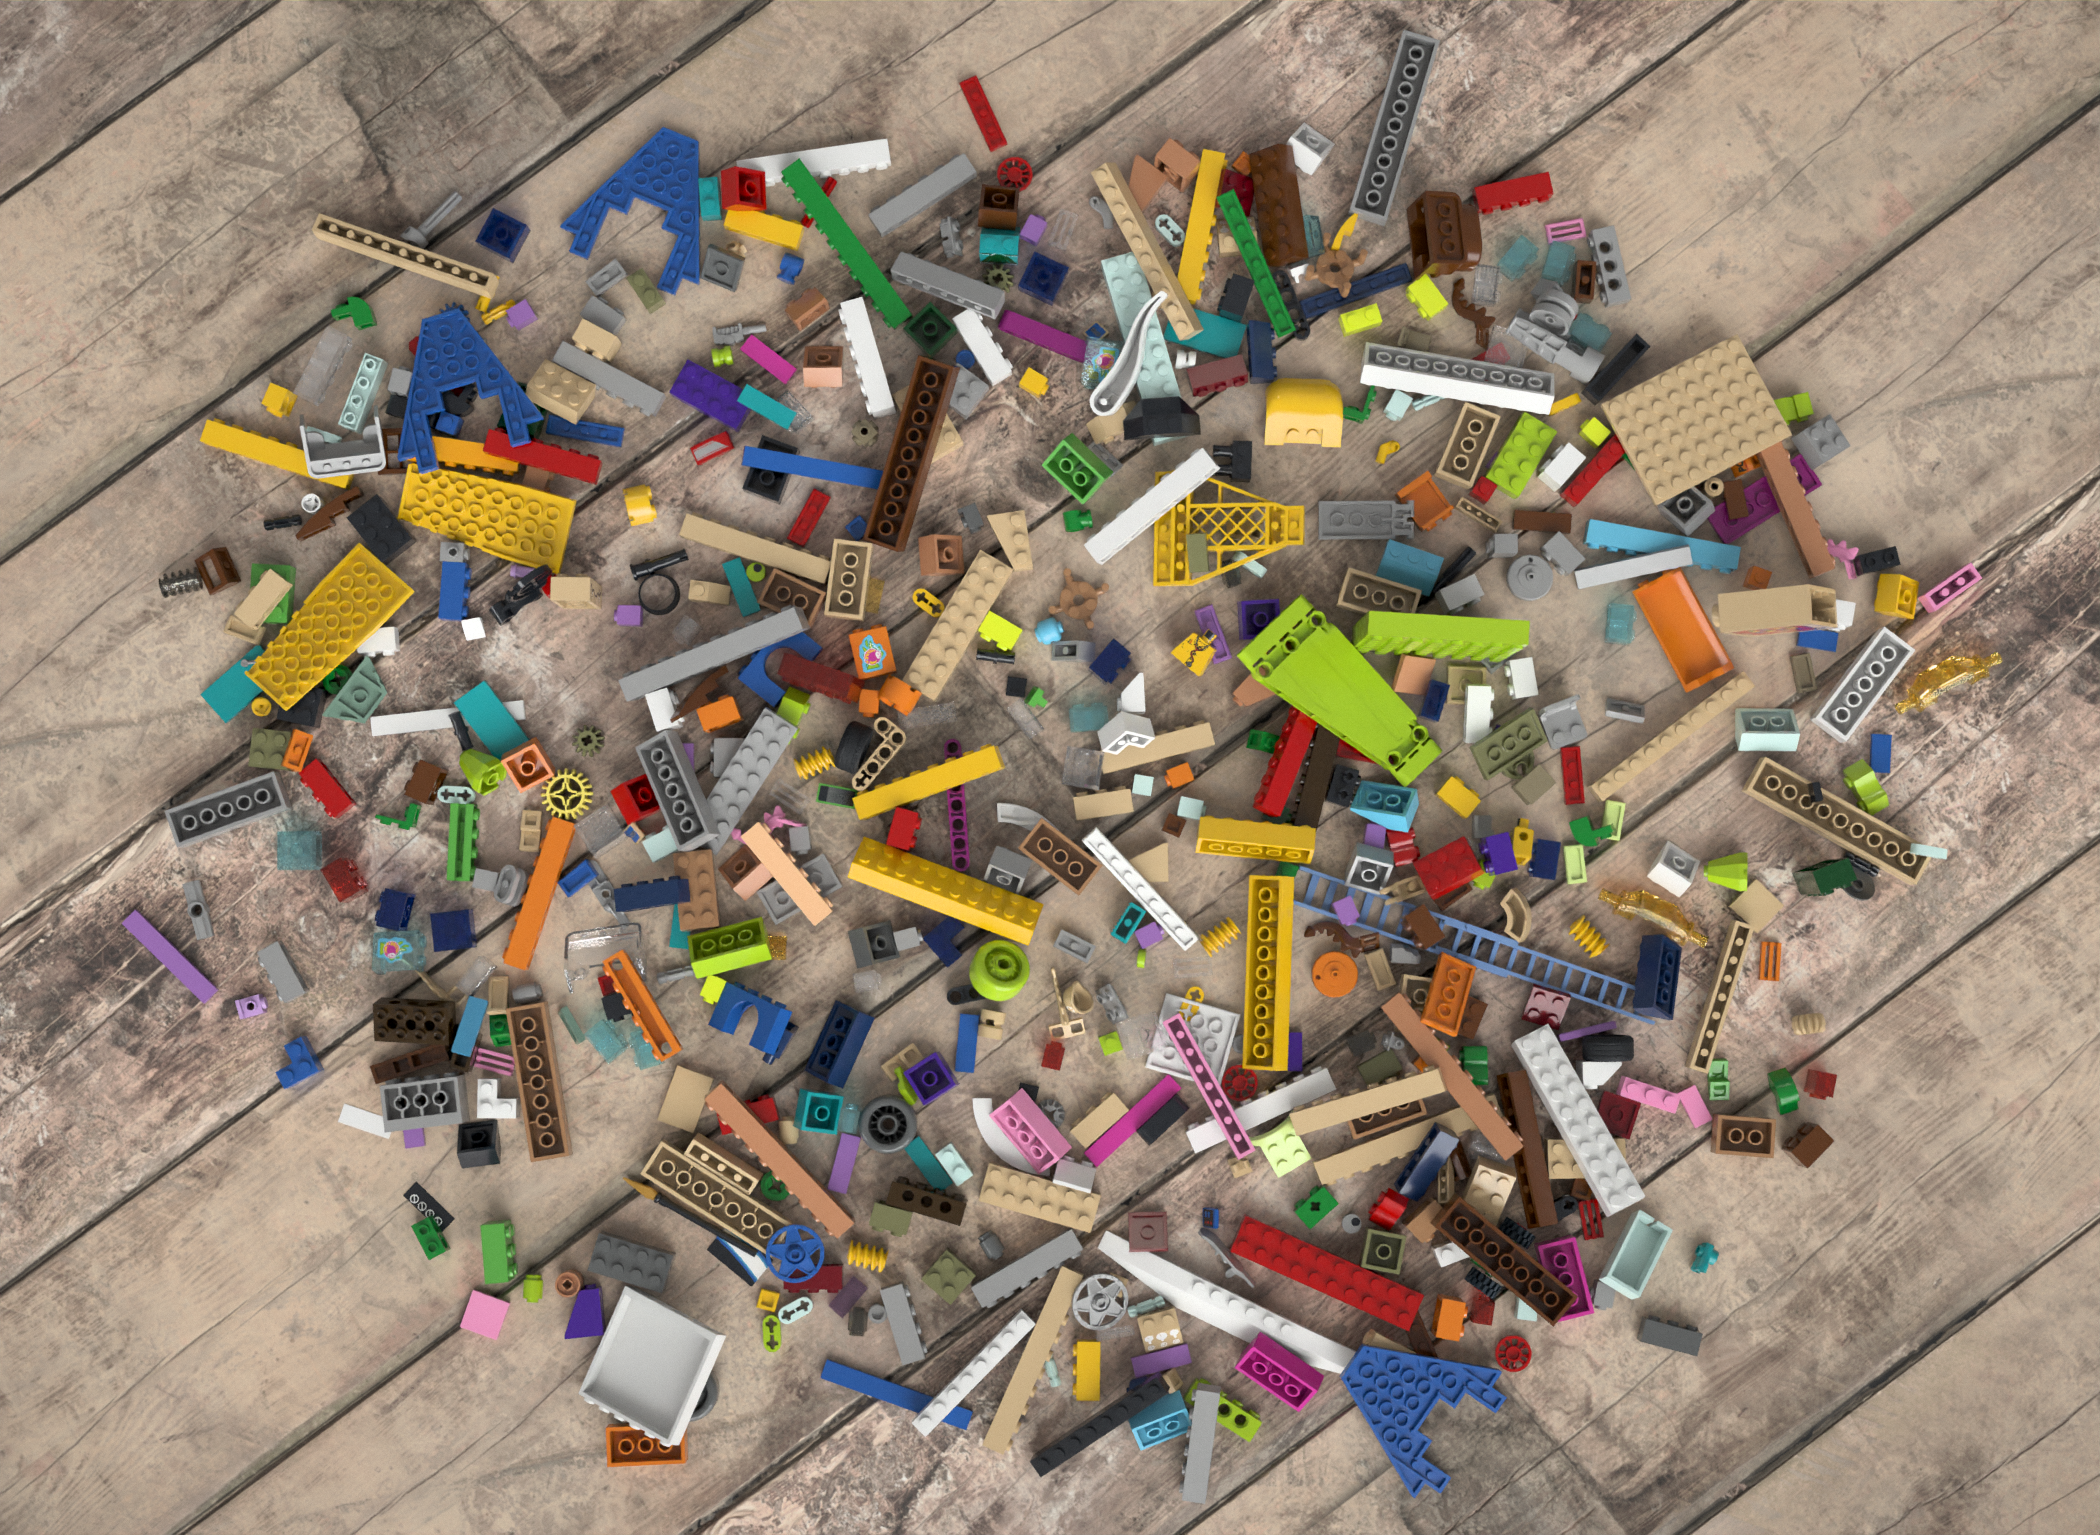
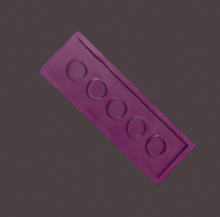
[1707,454,1822,544]

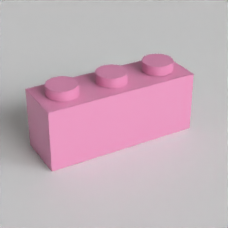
[1918,563,1982,613]
[1616,1076,1681,1114]

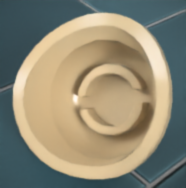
[1063,981,1094,1014]

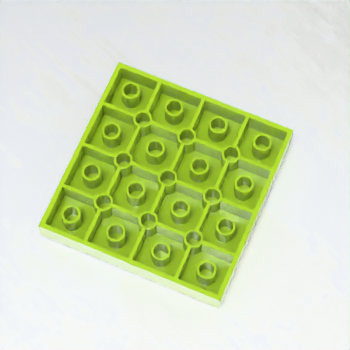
[1351,611,1530,662]

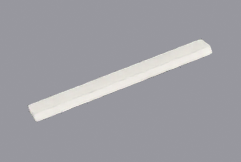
[370,700,526,736]
[1082,827,1199,951]

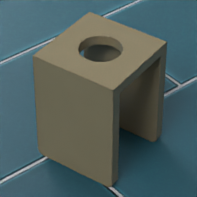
[1512,764,1556,805]

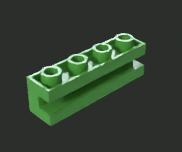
[447,803,480,881]

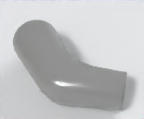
[1089,196,1113,229]

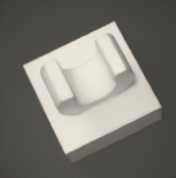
[1286,260,1309,283]

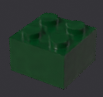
[903,302,958,358]

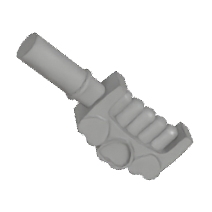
[713,323,767,346]

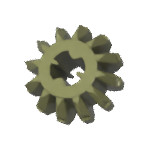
[982,264,1014,293]
[572,725,605,757]

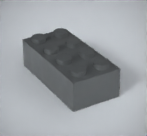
[587,1231,676,1293]

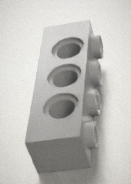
[1587,225,1631,308]

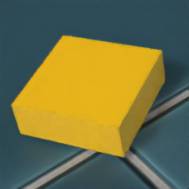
[756,1288,780,1312]

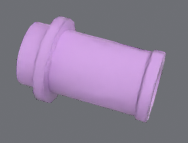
[510,564,535,579]

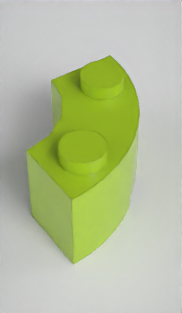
[777,686,811,744]
[1843,759,1889,816]

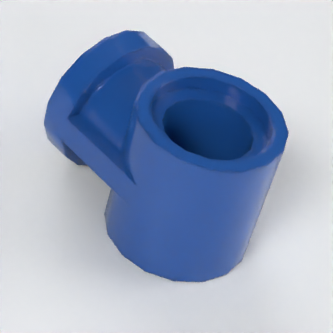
[777,252,804,285]

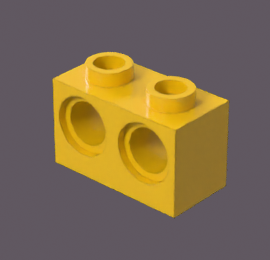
[261,382,298,418]

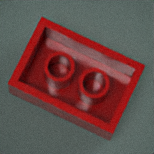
[1413,836,1485,900]

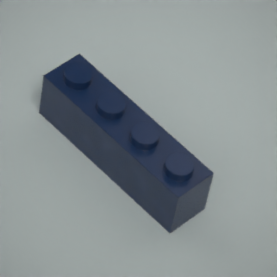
[614,876,691,912]
[1394,1122,1459,1202]

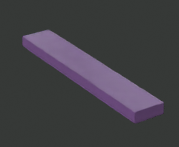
[122,910,219,1003]

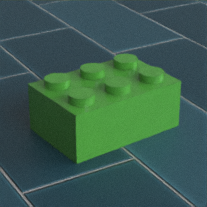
[1042,433,1113,504]
[250,563,296,625]
[480,1219,518,1284]

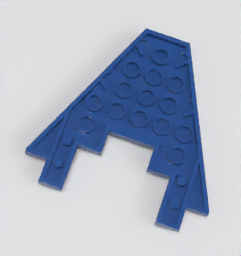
[1340,1344,1507,1498]

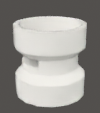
[1175,350,1197,369]
[301,494,325,515]

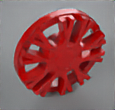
[997,157,1033,193]
[1222,1065,1258,1101]
[1495,1335,1532,1372]

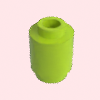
[523,1274,543,1303]

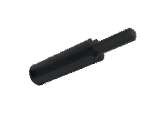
[1432,546,1476,594]

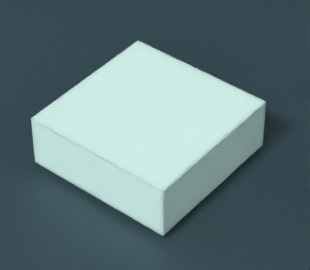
[1132,774,1154,796]

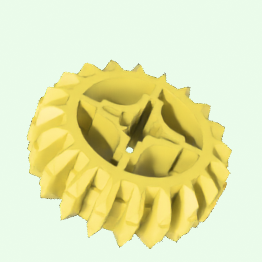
[541,768,594,820]

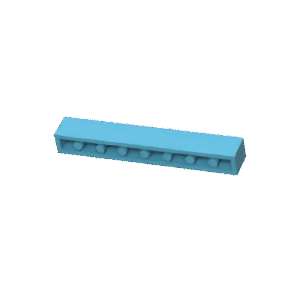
[1583,519,1741,574]

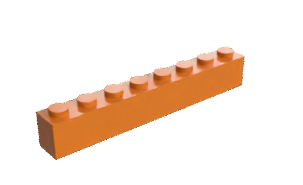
[502,817,578,970]

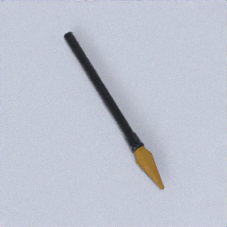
[623,1177,758,1257]

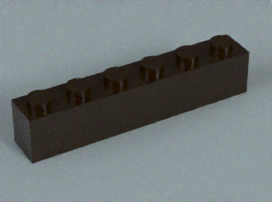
[1290,723,1340,831]

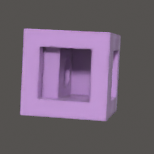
[235,994,268,1019]

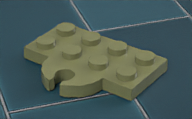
[1469,707,1548,781]

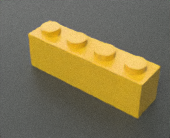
[724,210,804,252]

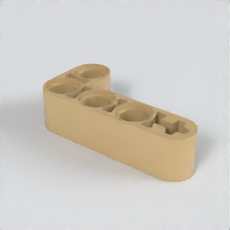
[852,717,907,791]

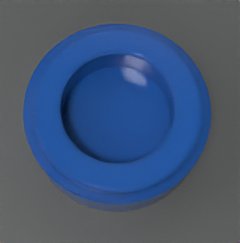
[956,350,975,369]

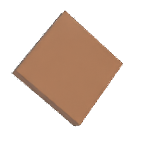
[1391,654,1436,696]

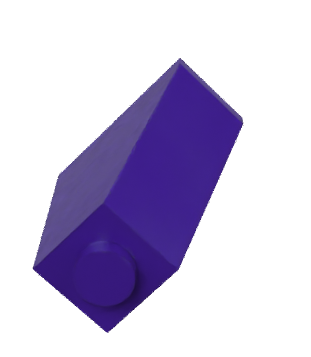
[564,1283,606,1339]

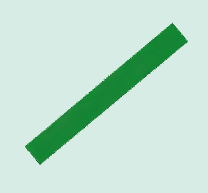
[1216,189,1296,338]

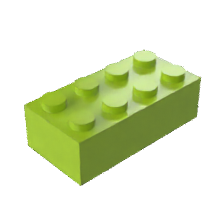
[1483,412,1557,499]
[687,917,772,979]

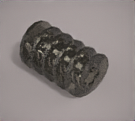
[158,567,203,598]

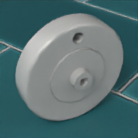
[1506,554,1553,601]

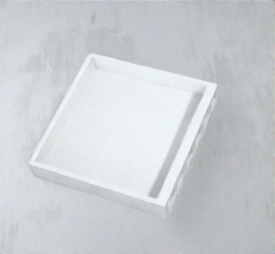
[578,1286,726,1447]

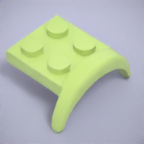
[1249,1110,1312,1178]

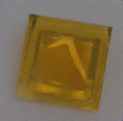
[768,936,787,960]

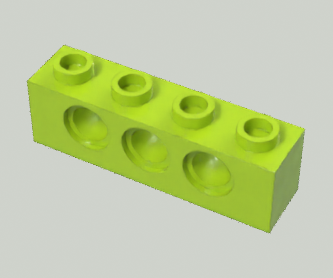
[1183,1377,1262,1442]

